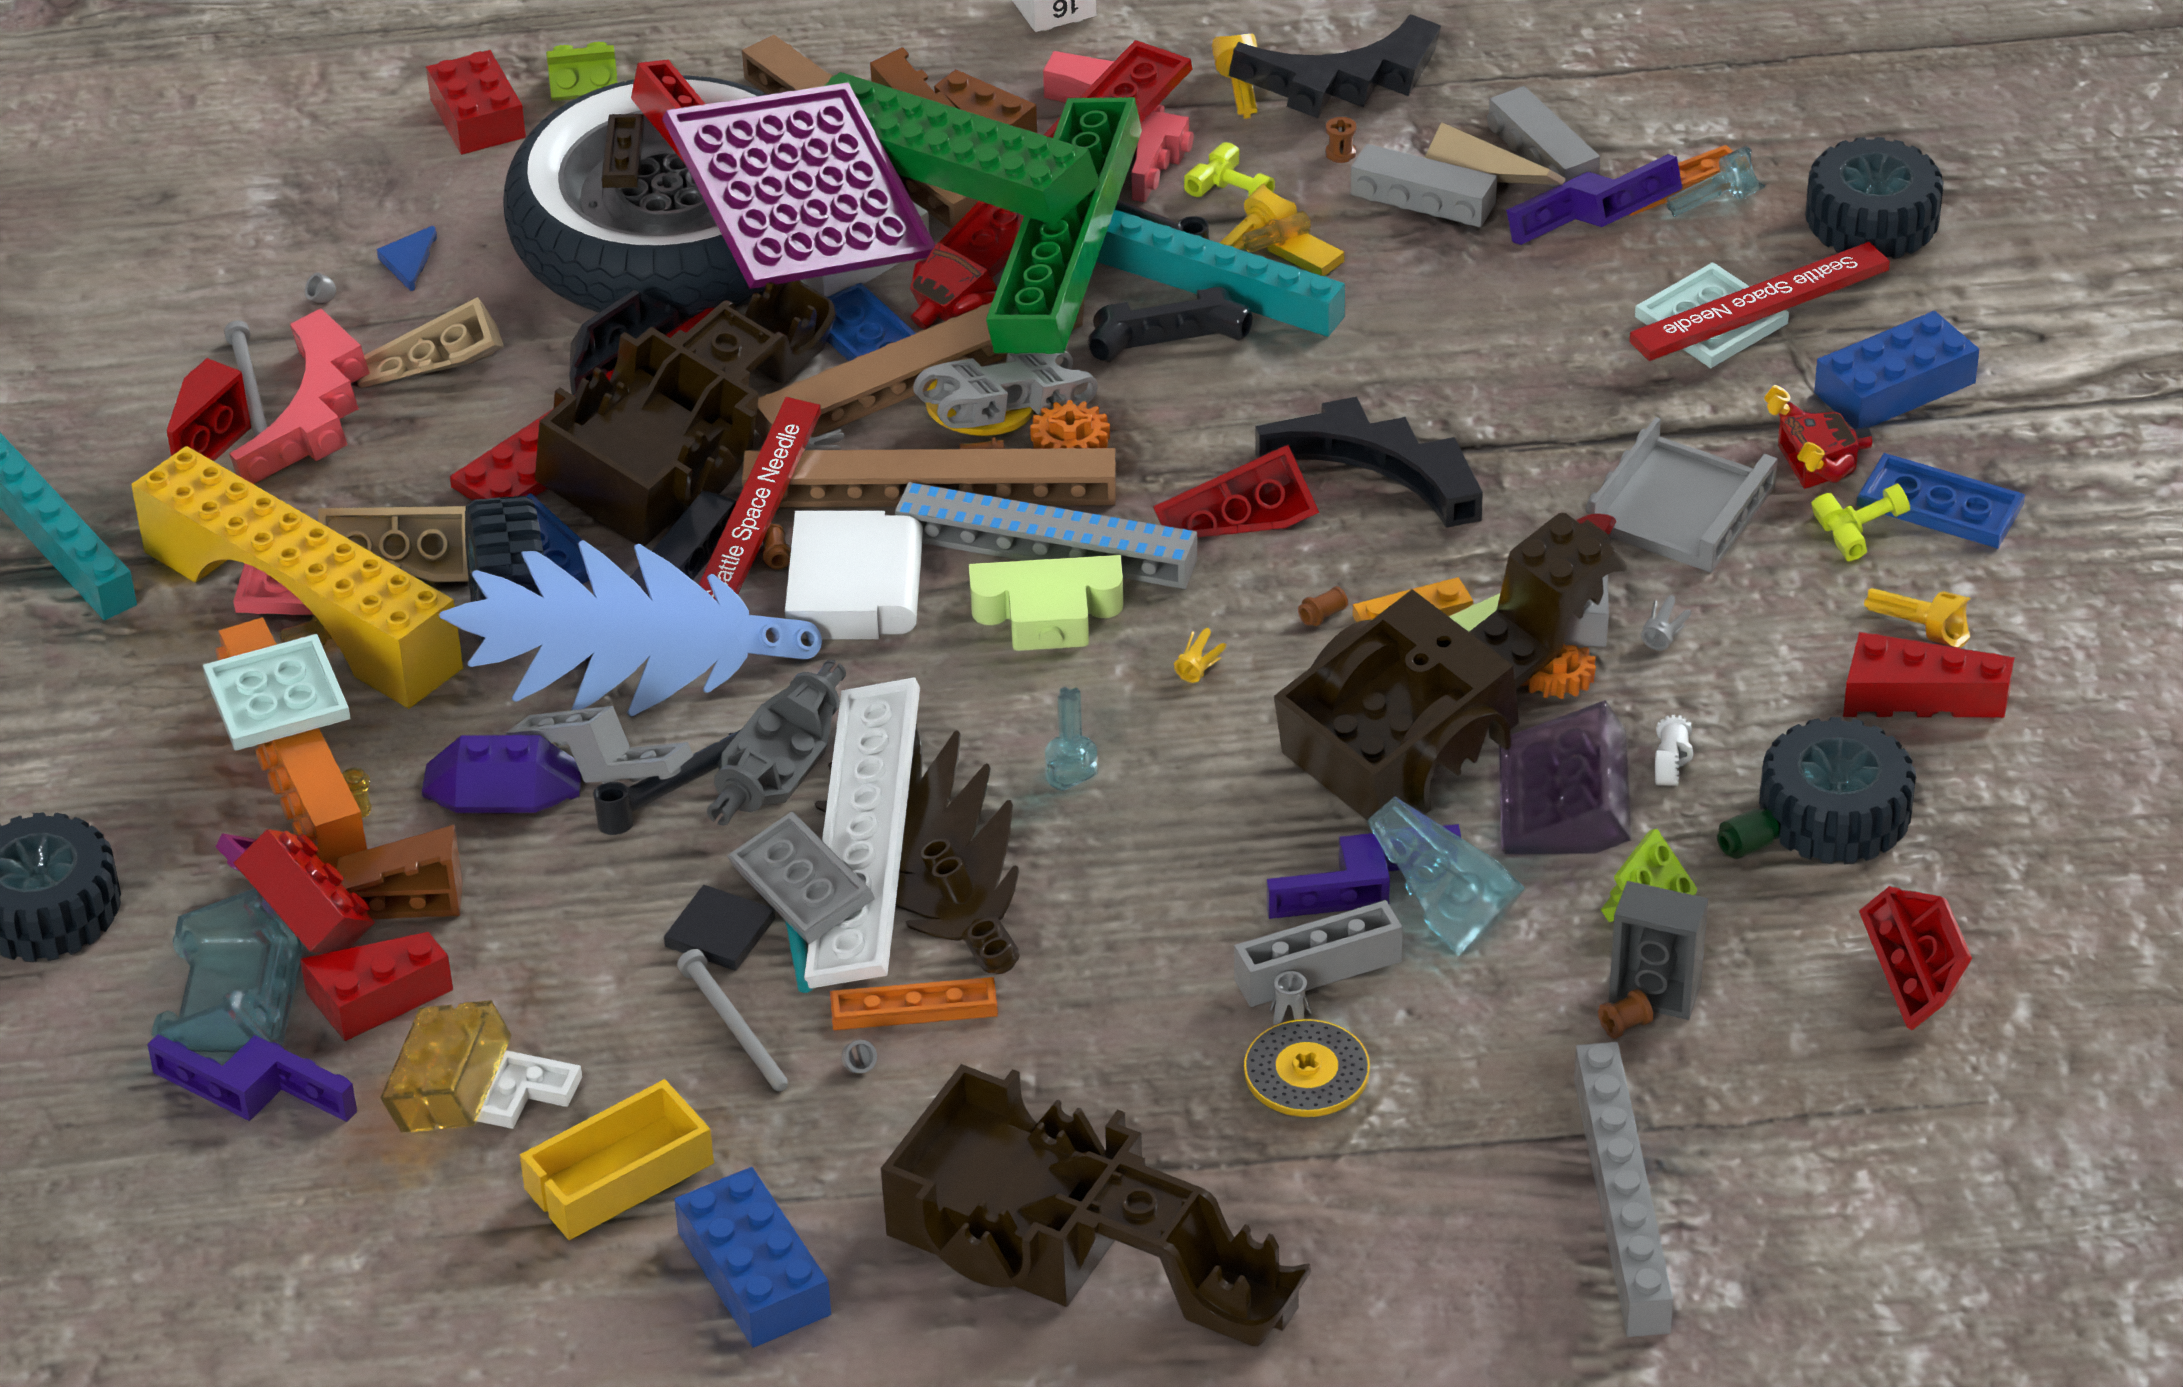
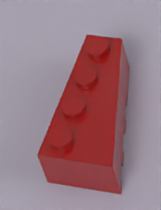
[1843,632,2015,718]

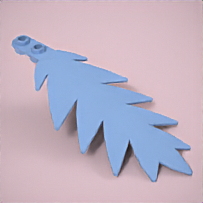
[439,540,822,716]

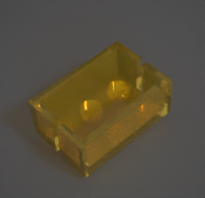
[380,1000,512,1133]

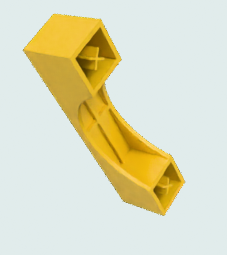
[131,446,463,709]

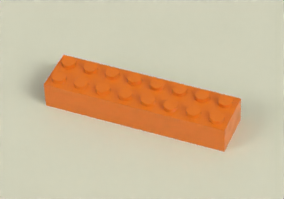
[215,617,367,869]

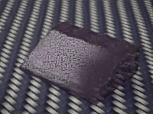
[1499,700,1631,854]

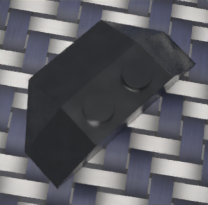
[569,290,680,395]

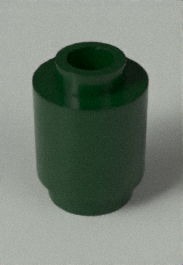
[1717,808,1779,859]

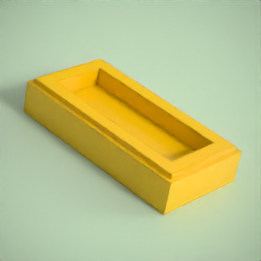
[1268,224,1344,276]

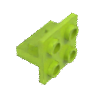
[546,42,618,101]
[1601,829,1697,922]

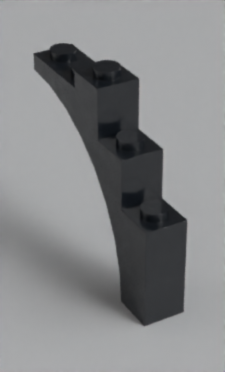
[1228,14,1441,118]
[1255,396,1483,528]

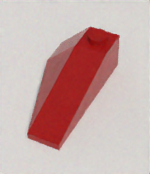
[1153,445,1319,538]

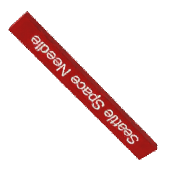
[1629,242,1890,361]
[698,397,821,600]

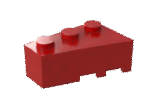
[300,932,453,1042]

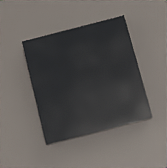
[664,884,775,971]

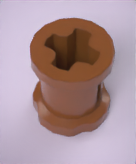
[1325,117,1357,163]
[1598,989,1653,1039]

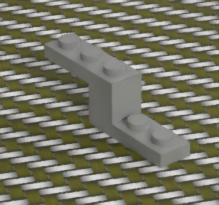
[506,706,693,784]

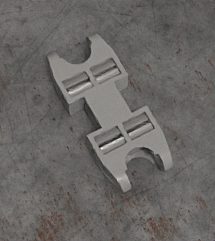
[913,350,1098,428]

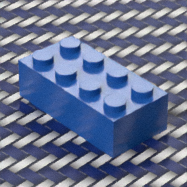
[1814,310,1980,429]
[674,1167,831,1348]

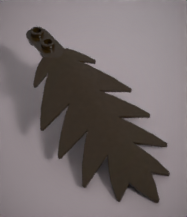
[815,724,1020,974]

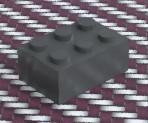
[1609,881,1709,1020]

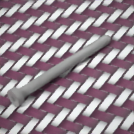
[224,320,267,437]
[677,949,788,1091]

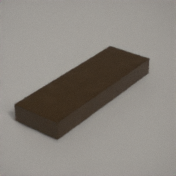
[601,114,645,188]

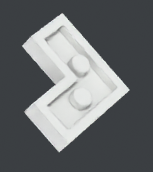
[472,1050,582,1129]

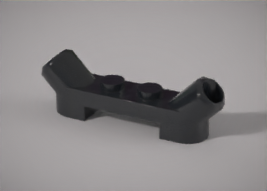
[1088,287,1253,362]

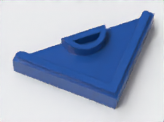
[377,225,437,291]

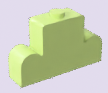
[969,555,1123,651]

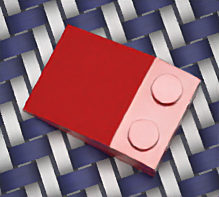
[166,358,251,461]

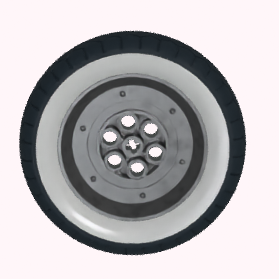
[503,75,776,319]

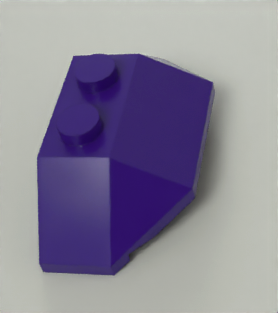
[422,735,582,813]

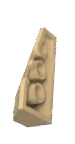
[1424,122,1566,185]
[357,297,504,388]
[318,506,468,582]

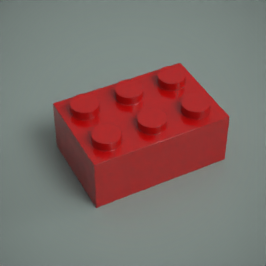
[426,50,526,155]
[233,829,375,954]

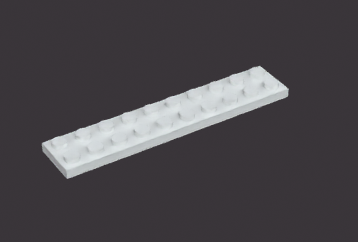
[804,677,920,988]

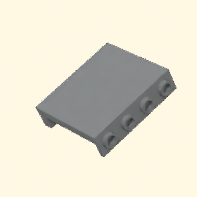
[1586,417,1778,573]

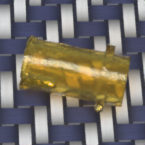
[342,767,372,818]

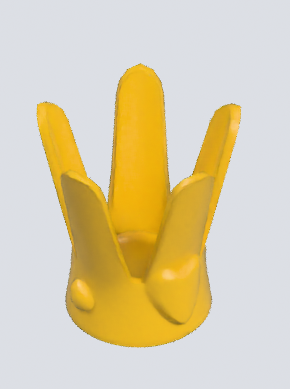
[1174,628,1227,683]

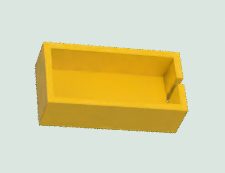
[519,1079,714,1241]

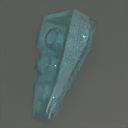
[1367,796,1525,956]

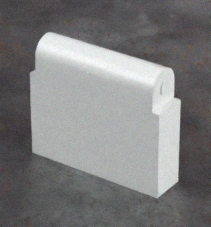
[785,511,923,639]

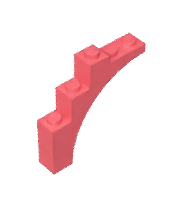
[1043,51,1194,202]
[229,308,370,484]

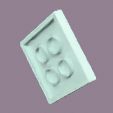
[1635,262,1789,368]
[203,634,351,751]

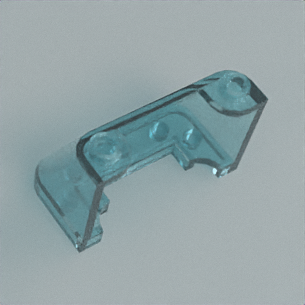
[151,888,302,1053]

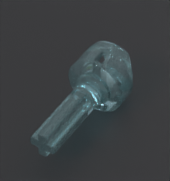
[1666,146,1766,217]
[1045,687,1098,791]

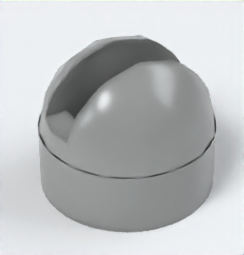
[305,273,336,303]
[842,1040,877,1073]

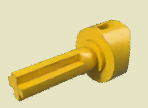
[1211,33,1258,119]
[1220,183,1297,250]
[1864,588,1971,648]

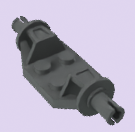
[707,659,846,826]

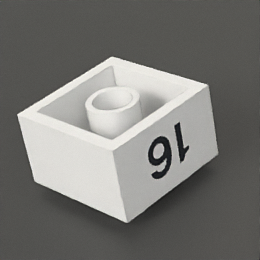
[1012,0,1097,32]

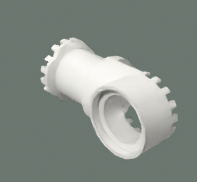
[1655,715,1693,786]

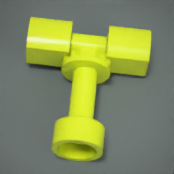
[1184,142,1275,197]
[1811,483,1910,561]

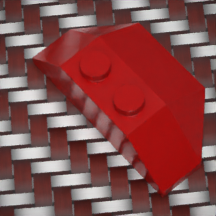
[1859,886,1972,1031]

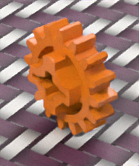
[1030,400,1110,449]
[1521,644,1596,699]

